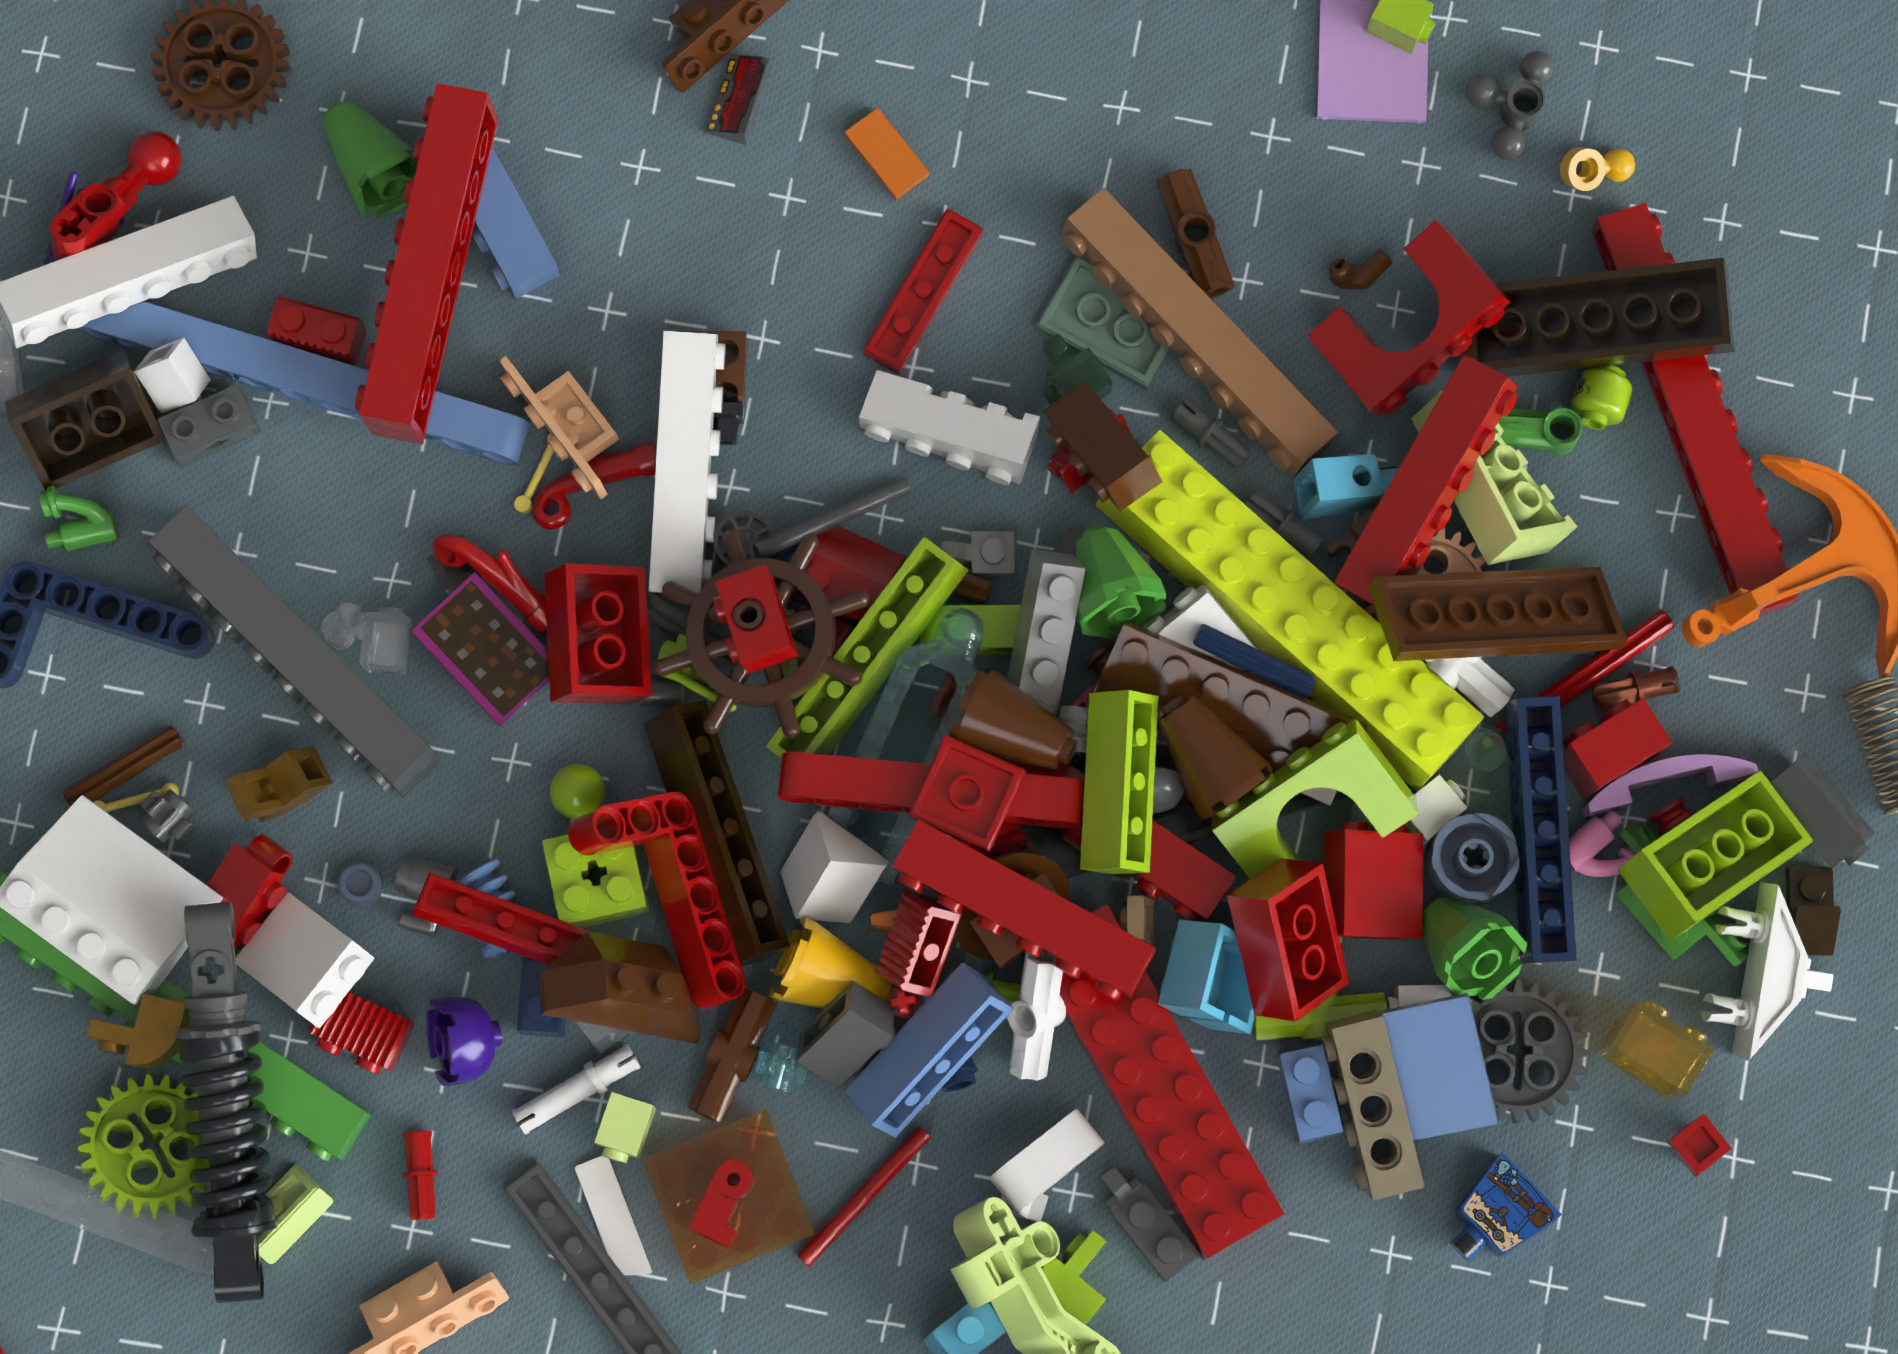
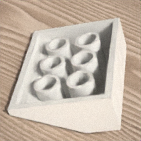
[0,795,224,1005]

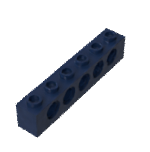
[1504,696,1577,964]

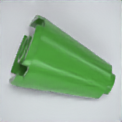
[322,102,418,218]

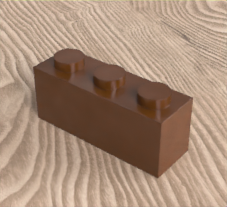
[1043,381,1163,512]

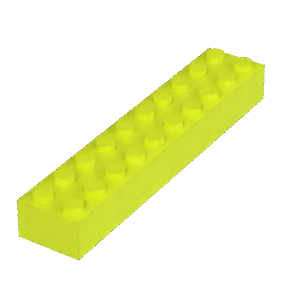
[1095,430,1485,792]

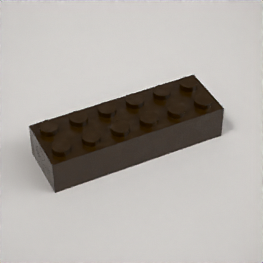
[1468,258,1735,377]

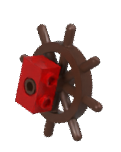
[654,530,869,739]

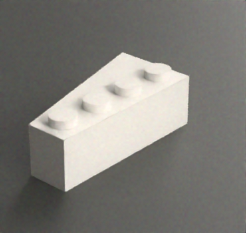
[859,370,1040,485]

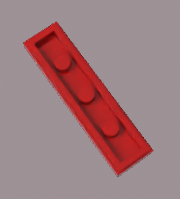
[863,208,984,375]
[412,872,591,965]

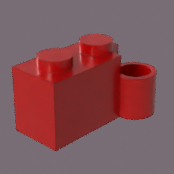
[207,834,293,949]

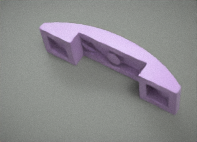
[1581,754,1759,819]

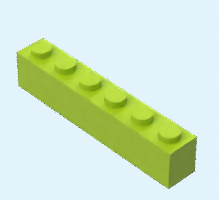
[766,537,969,758]

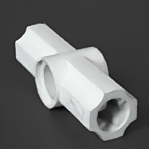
[1425,657,1515,717]
[1007,951,1066,1081]

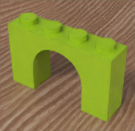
[1212,718,1419,879]

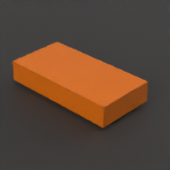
[844,107,929,201]

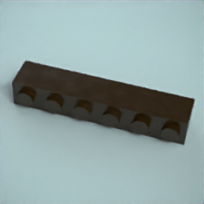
[643,700,791,966]

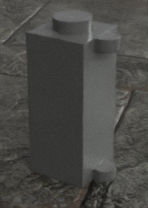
[1770,753,1875,869]

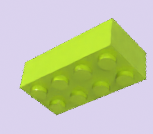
[1617,770,1813,942]

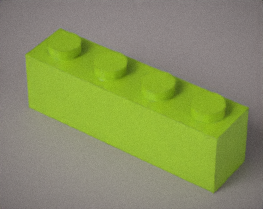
[1080,690,1159,874]

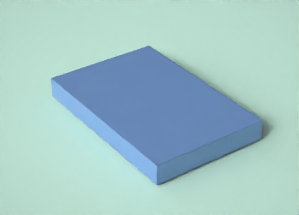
[1380,993,1498,1141]

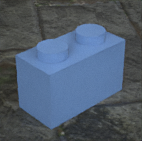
[1277,1045,1343,1145]

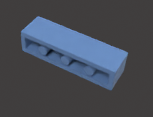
[472,147,560,299]
[844,962,1014,1138]

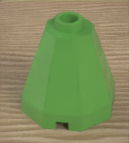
[1076,525,1166,638]
[1422,897,1527,1002]

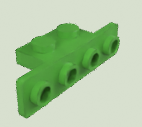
[1616,821,1748,967]

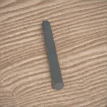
[753,478,911,558]

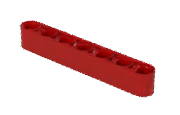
[777,752,1085,829]

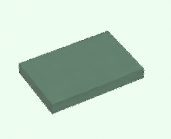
[1035,256,1170,390]

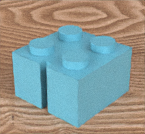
[1158,920,1255,1034]

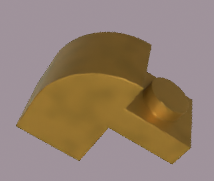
[225,746,333,823]
[86,993,190,1068]

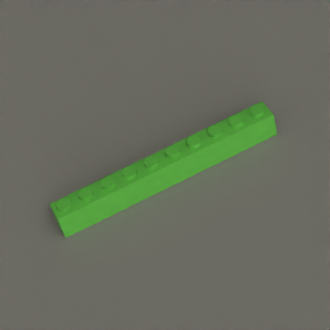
[0,873,372,1162]

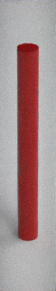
[797,1126,931,1267]

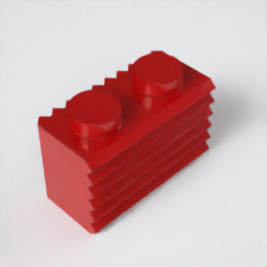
[266,296,366,366]
[875,891,962,997]
[308,992,415,1075]

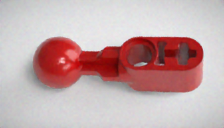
[50,131,182,261]

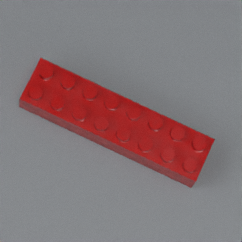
[355,83,499,445]
[1059,904,1285,1260]

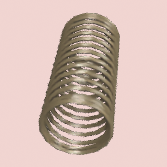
[1841,675,1898,815]

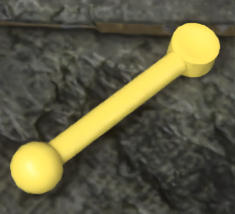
[514,433,554,514]
[93,782,179,813]

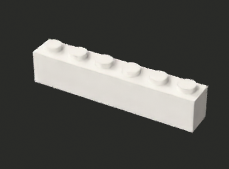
[0,196,257,348]
[649,331,725,593]

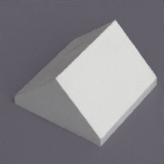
[780,810,889,923]

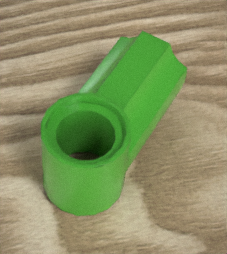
[1498,408,1582,455]

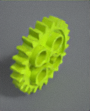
[78,1074,209,1219]

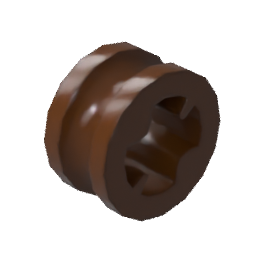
[1083,640,1114,680]

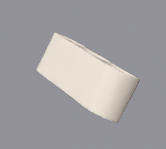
[989,1109,1105,1213]

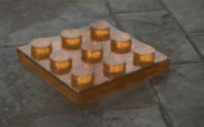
[642,1110,815,1284]

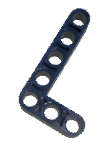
[0,561,215,689]

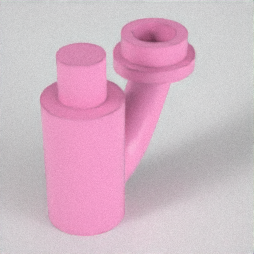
[1569,810,1636,877]

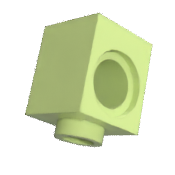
[594,1092,656,1164]

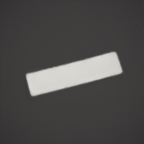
[575,1156,652,1276]

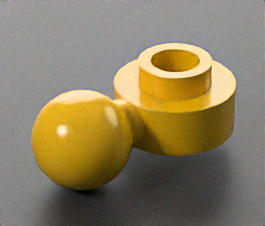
[1560,147,1635,191]

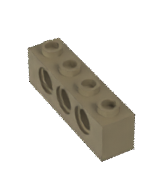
[1321,1010,1425,1201]

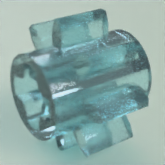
[754,1043,809,1094]

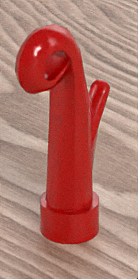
[532,440,657,530]
[432,534,547,632]

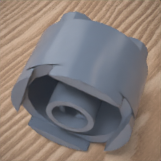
[1425,813,1519,906]

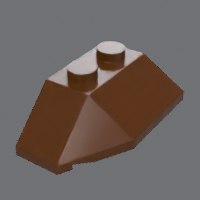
[539,931,701,1044]

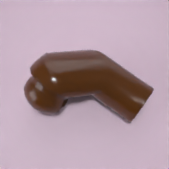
[1329,249,1392,290]

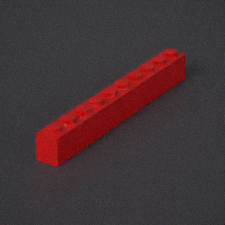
[1591,202,1798,616]

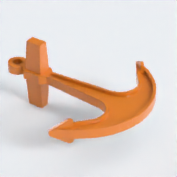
[1682,453,1898,677]

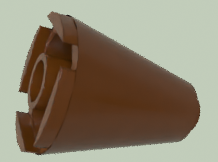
[949,666,1078,770]
[1157,693,1273,820]

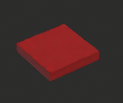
[908,734,1026,853]

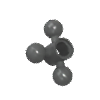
[1466,51,1554,160]

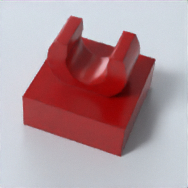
[1667,1114,1732,1177]

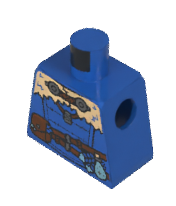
[1450,1153,1562,1262]

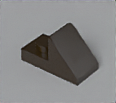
[1786,866,1841,956]

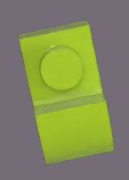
[1042,1230,1107,1325]

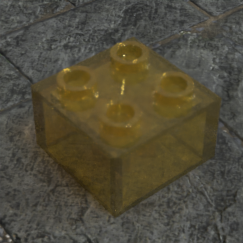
[1596,1000,1715,1101]

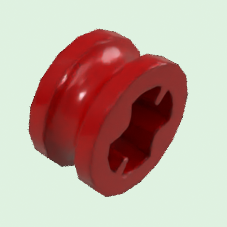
[1649,796,1694,836]

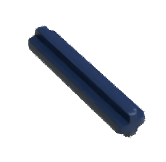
[1193,624,1316,698]

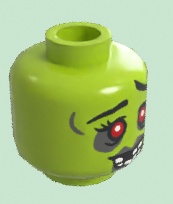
[1571,365,1632,430]

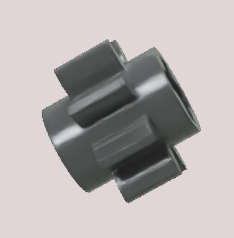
[140,789,194,843]

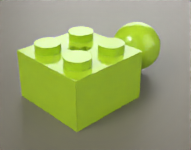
[542,764,650,928]

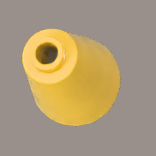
[769,916,894,1009]

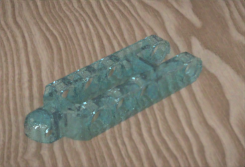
[827,608,985,887]

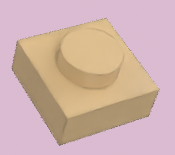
[1121,895,1155,945]

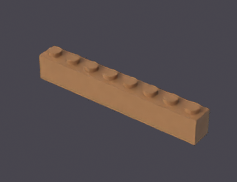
[1061,187,1338,478]

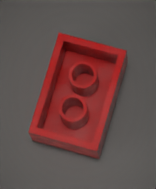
[544,563,652,705]
[1227,858,1349,1022]

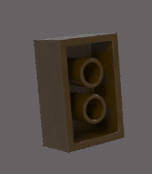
[5,349,166,491]

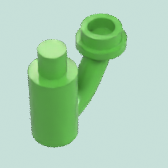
[39,486,119,552]

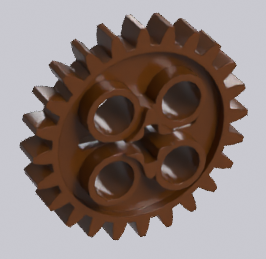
[151,0,291,131]

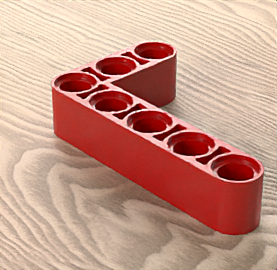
[568,792,745,1009]

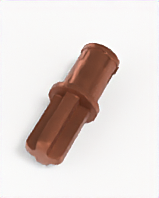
[1591,666,1680,710]

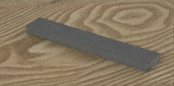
[503,1162,683,1354]

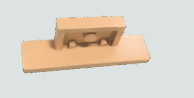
[499,355,619,500]
[348,1261,509,1354]

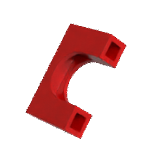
[1307,220,1510,417]

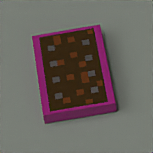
[411,572,549,726]

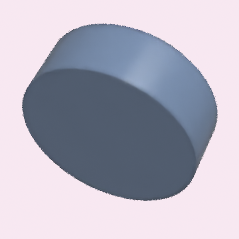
[338,862,383,907]

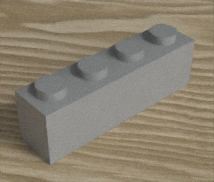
[1007,549,1086,717]

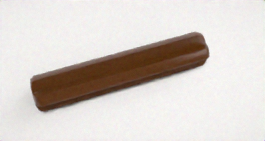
[63,726,184,807]

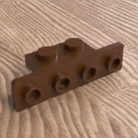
[661,0,789,93]

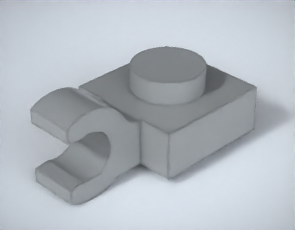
[940,531,1015,577]

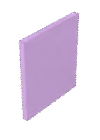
[1317,0,1428,124]

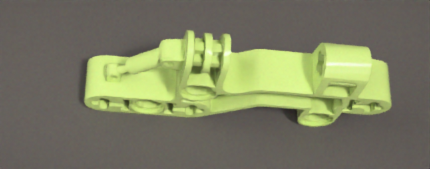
[950,1197,1121,1354]

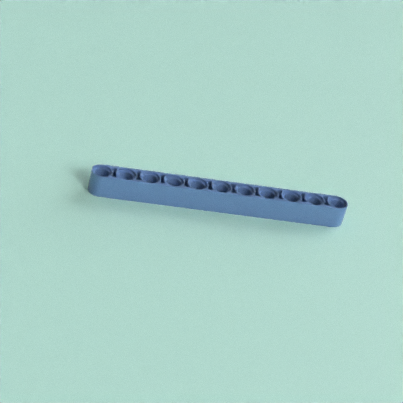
[76,301,531,466]

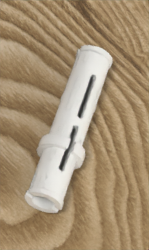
[512,1043,641,1135]

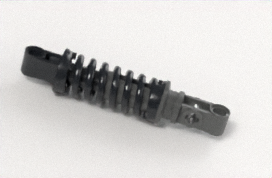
[175,902,278,1303]

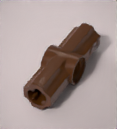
[1156,169,1234,299]
[687,988,778,1124]

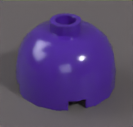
[426,997,502,1086]

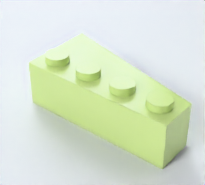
[1411,391,1577,565]

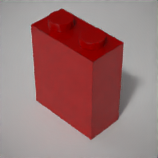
[1324,822,1423,940]

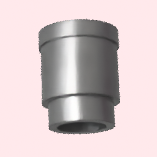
[395,857,458,937]

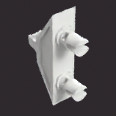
[1701,882,1833,1060]

